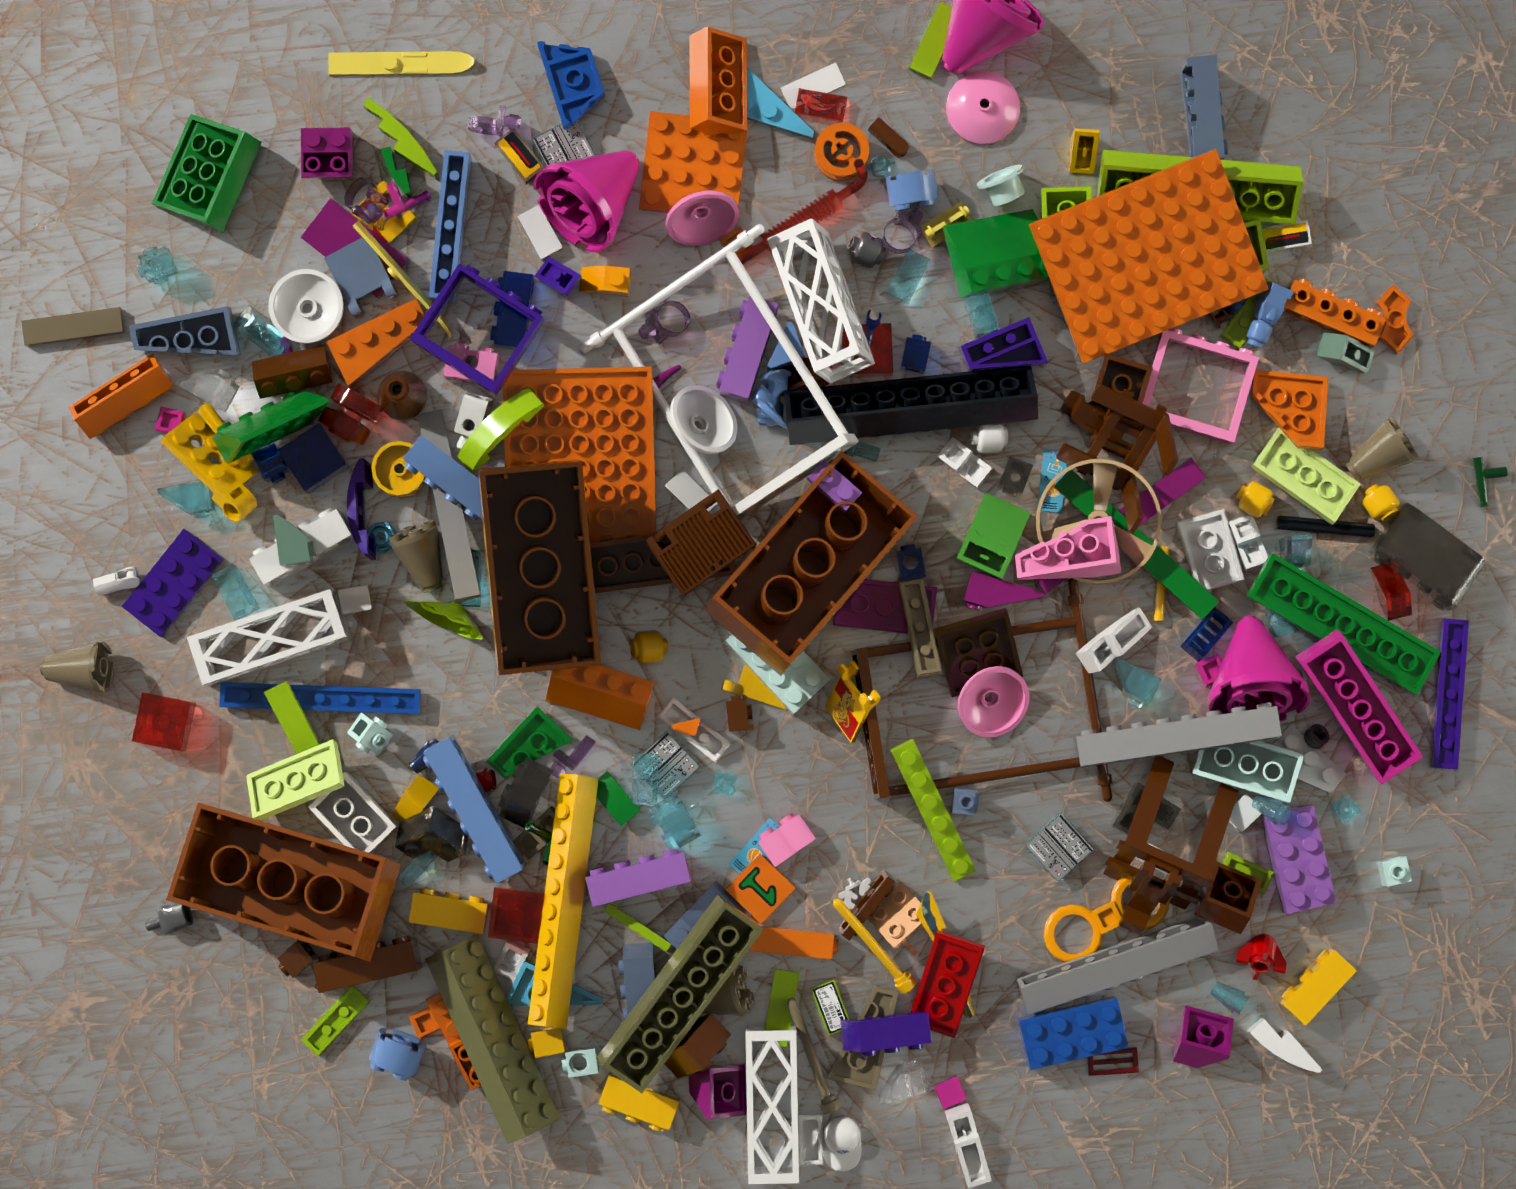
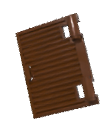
[645,489,757,597]

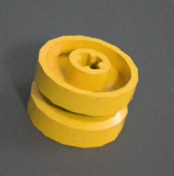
[371,441,427,499]

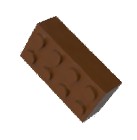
[312,935,423,993]

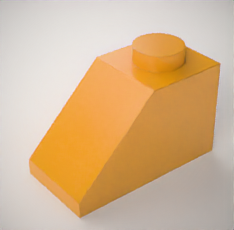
[579,266,631,297]

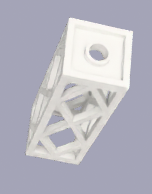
[767,218,875,384]
[187,589,352,686]
[746,1025,799,1184]

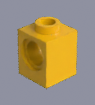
[527,1027,566,1058]

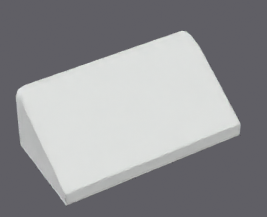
[665,469,717,512]

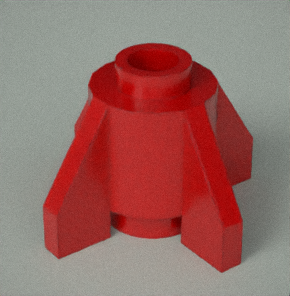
[1236,934,1287,981]

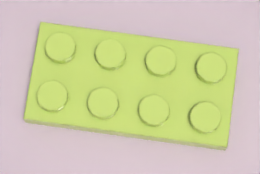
[1251,428,1361,525]
[246,739,345,821]

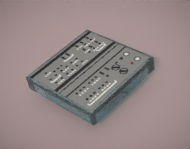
[532,121,596,166]
[630,730,701,801]
[1024,812,1095,883]

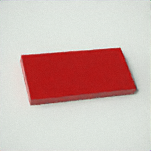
[910,930,985,1038]

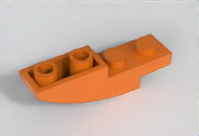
[426,992,481,1090]

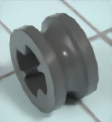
[1304,724,1330,749]

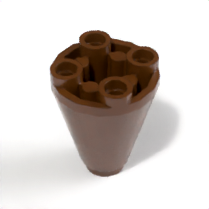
[377,371,427,420]

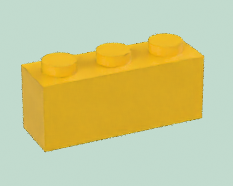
[408,888,490,934]
[1280,949,1357,1026]
[598,1074,680,1132]

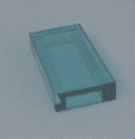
[886,248,931,304]

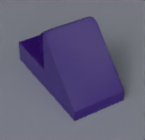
[534,256,582,299]

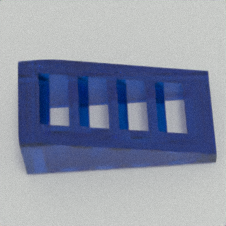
[1181,607,1233,662]

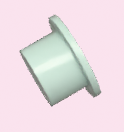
[976,164,1025,206]

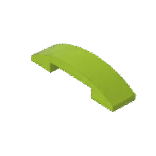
[457,387,545,475]

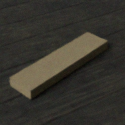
[21,307,124,346]
[898,578,943,679]

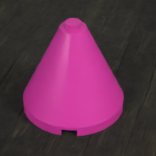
[942,0,1045,74]
[534,150,639,252]
[1208,616,1310,722]

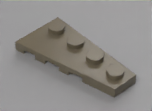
[827,986,899,1090]

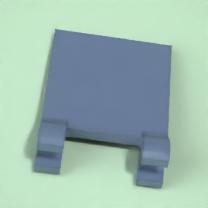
[324,237,399,318]

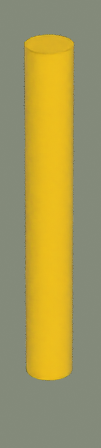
[1154,546,1169,622]

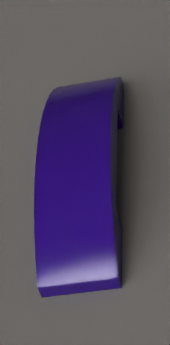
[347,458,376,560]

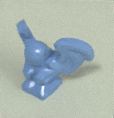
[752,369,792,428]

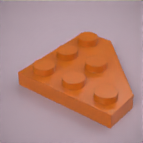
[1251,370,1328,451]

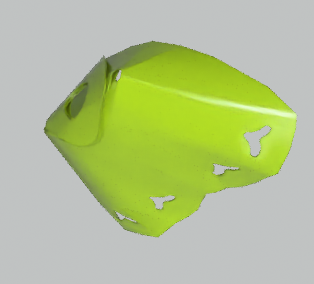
[404,600,483,640]

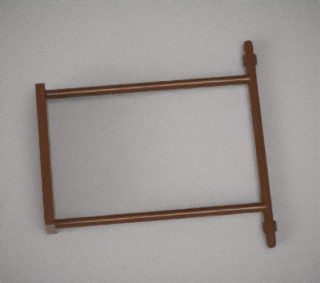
[851,578,1113,802]

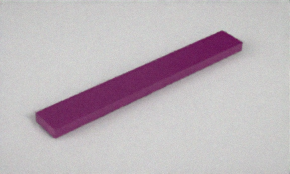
[1035,457,1206,594]

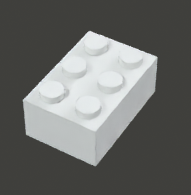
[308,772,399,853]

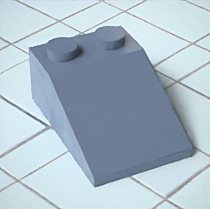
[664,881,752,949]

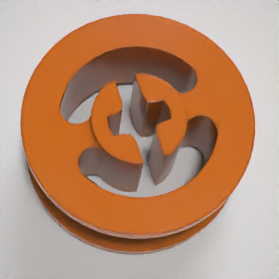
[814,123,869,181]

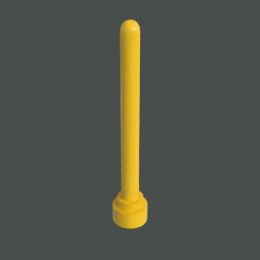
[833,898,917,994]

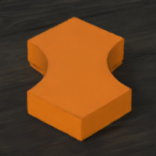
[1376,285,1414,355]

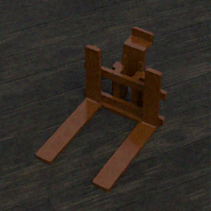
[1056,384,1178,534]
[1103,756,1239,934]

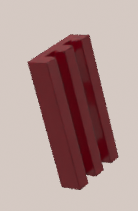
[1087,1047,1139,1076]

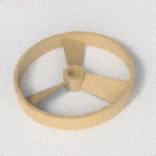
[1036,458,1162,584]

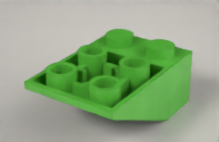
[955,492,1031,580]

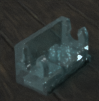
[963,293,999,339]
[212,563,260,621]

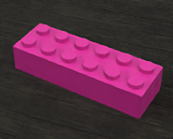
[1295,629,1423,785]

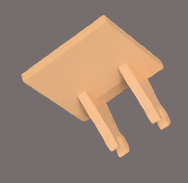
[867,882,935,956]

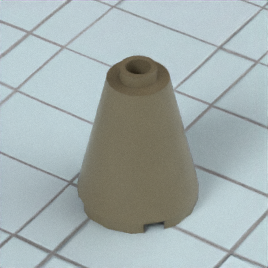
[40,642,114,692]

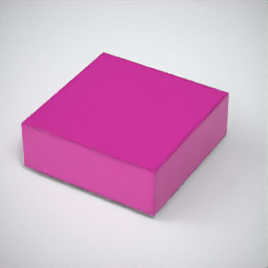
[155,406,186,434]
[1195,654,1222,686]
[934,1076,967,1109]

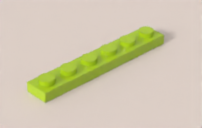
[890,739,976,882]

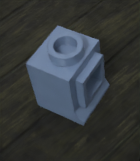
[951,788,979,815]

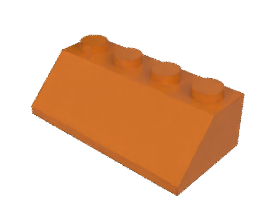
[689,26,747,134]
[545,665,655,730]

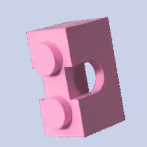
[444,343,499,383]

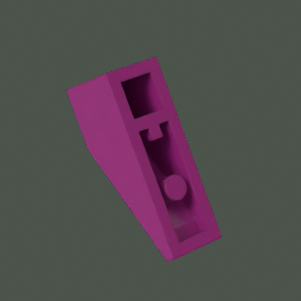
[962,572,1044,611]

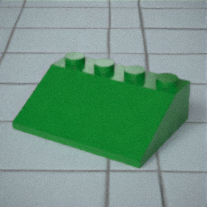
[152,114,262,232]
[942,209,1050,299]
[213,391,329,464]

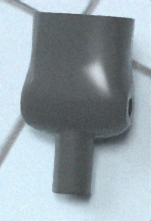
[145,903,193,934]

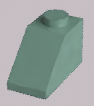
[1317,332,1375,374]
[273,514,316,567]

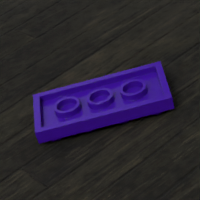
[121,529,224,637]

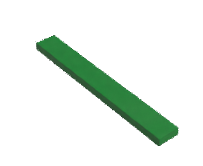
[1054,469,1219,620]

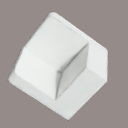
[338,585,372,616]
[1229,794,1264,832]

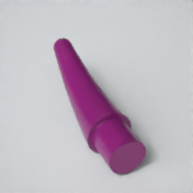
[653,365,681,388]

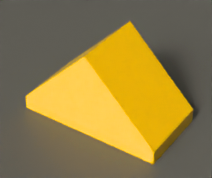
[1069,128,1100,174]
[391,774,439,830]

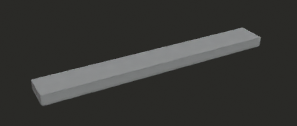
[417,409,481,602]

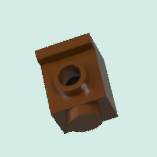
[726,695,754,732]

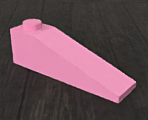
[1015,516,1121,580]

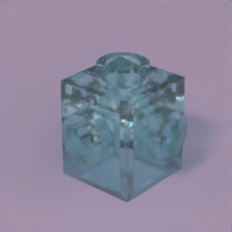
[137,246,178,284]

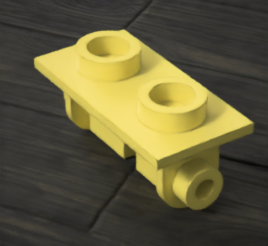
[919,202,973,248]

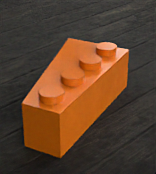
[327,299,425,390]

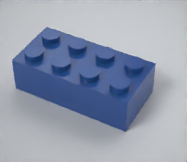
[1017,996,1129,1070]

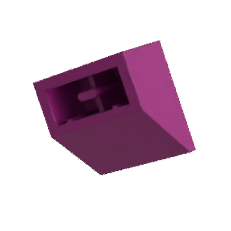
[301,127,354,178]

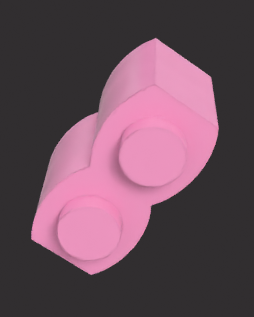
[757,813,816,867]

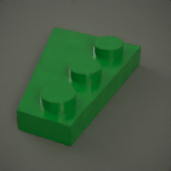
[485,706,573,778]

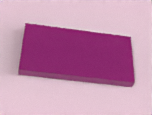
[301,198,409,298]
[833,579,937,634]

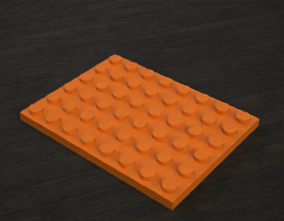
[1028,149,1269,364]
[502,366,657,542]

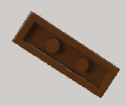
[838,869,896,941]

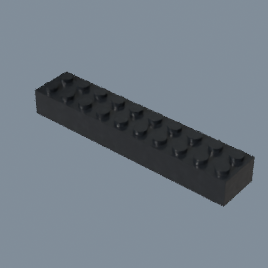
[784,365,1038,445]

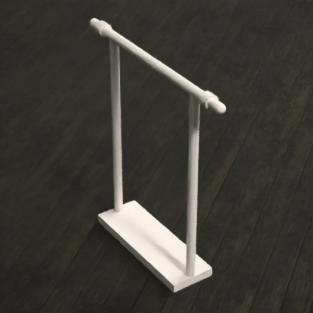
[579,224,859,520]

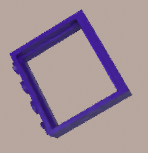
[410,264,545,396]

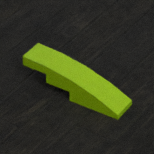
[363,97,439,180]

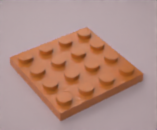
[639,111,748,213]

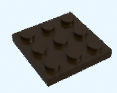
[934,608,1023,698]

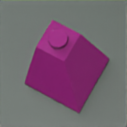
[1173,1006,1234,1068]
[689,1064,747,1120]

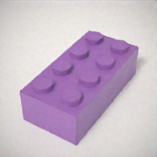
[716,296,778,404]
[1260,804,1337,914]
[585,848,691,907]

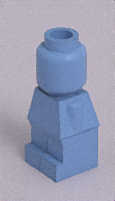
[1247,281,1294,349]

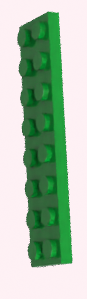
[1246,553,1441,695]

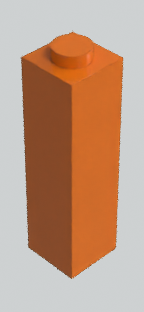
[748,926,839,959]

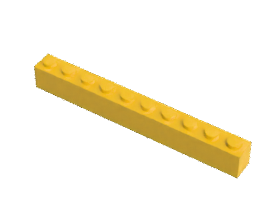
[528,774,599,1029]

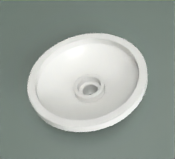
[269,269,344,344]
[670,385,737,454]

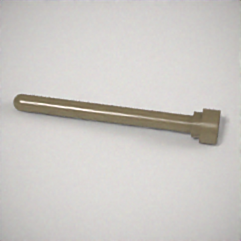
[787,998,842,1115]

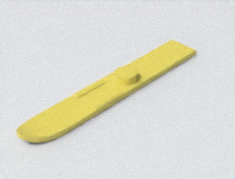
[329,51,475,75]
[353,220,452,339]

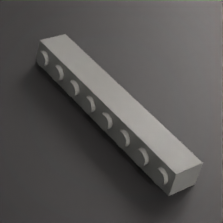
[1076,703,1282,767]
[1016,917,1219,1015]

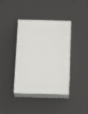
[1176,509,1245,591]

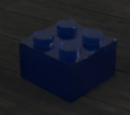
[277,423,350,494]

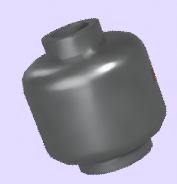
[848,231,886,268]

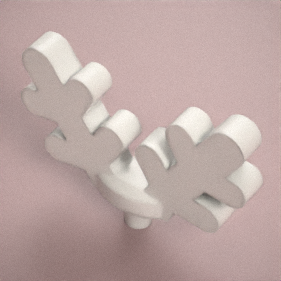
[838,877,871,909]

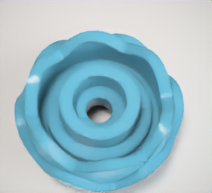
[368,522,396,553]

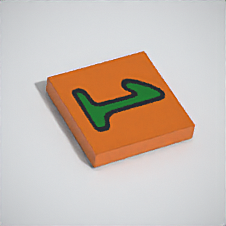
[725,853,796,924]

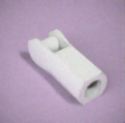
[93,566,140,596]

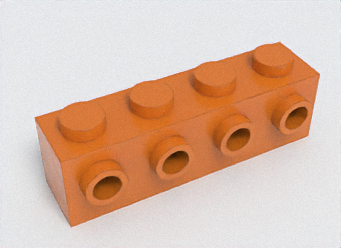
[1284,279,1386,349]
[69,353,174,439]

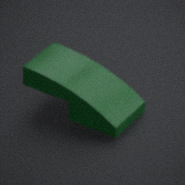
[381,147,413,198]
[596,771,640,826]

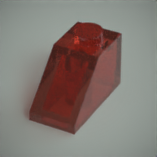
[1371,561,1412,621]

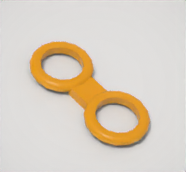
[1044,874,1170,963]

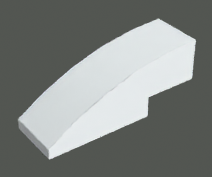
[1076,607,1152,673]
[1247,1018,1322,1073]
[944,1103,992,1188]

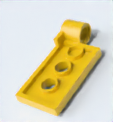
[160,412,258,522]

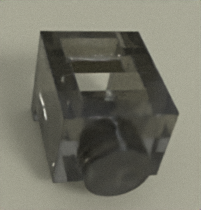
[998,456,1033,497]

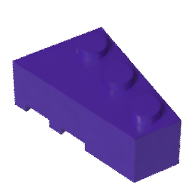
[958,317,1048,371]
[840,1012,932,1056]

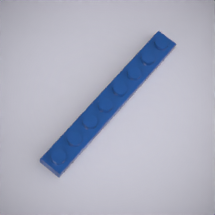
[219,682,421,714]

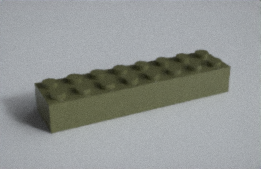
[597,895,763,1093]
[425,935,560,1144]

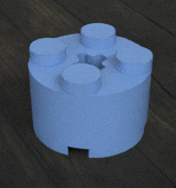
[885,169,939,211]
[369,1028,427,1081]

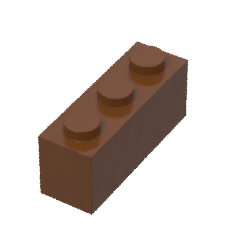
[252,345,333,399]

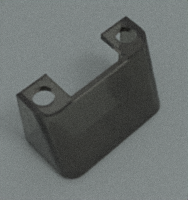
[1368,503,1486,611]

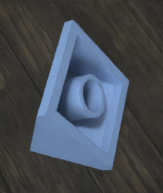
[767,321,805,371]

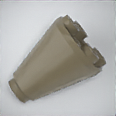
[1346,416,1419,481]
[388,520,443,593]
[702,966,754,1016]

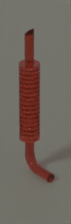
[737,159,868,264]

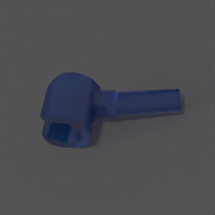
[865,310,882,347]

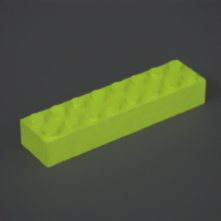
[1097,150,1303,224]

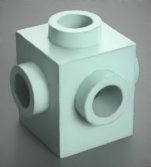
[347,712,393,755]

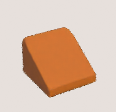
[672,718,701,737]

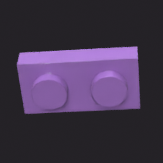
[807,459,862,513]

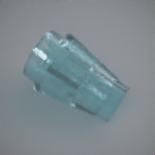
[1252,794,1292,825]
[1210,981,1249,1014]

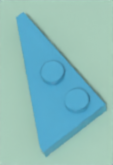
[747,68,814,139]
[506,961,603,1006]

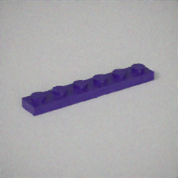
[1431,618,1469,770]

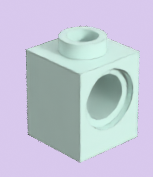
[1376,856,1412,887]
[561,1046,600,1078]

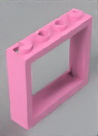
[1143,328,1259,445]

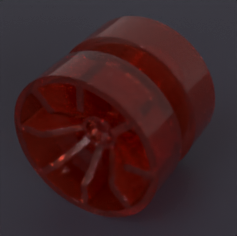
[317,384,384,446]

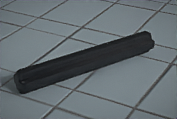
[1276,515,1375,537]

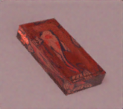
[795,88,847,122]

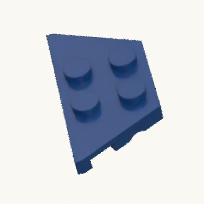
[537,41,605,130]

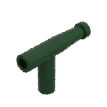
[1473,457,1508,507]
[525,821,552,865]

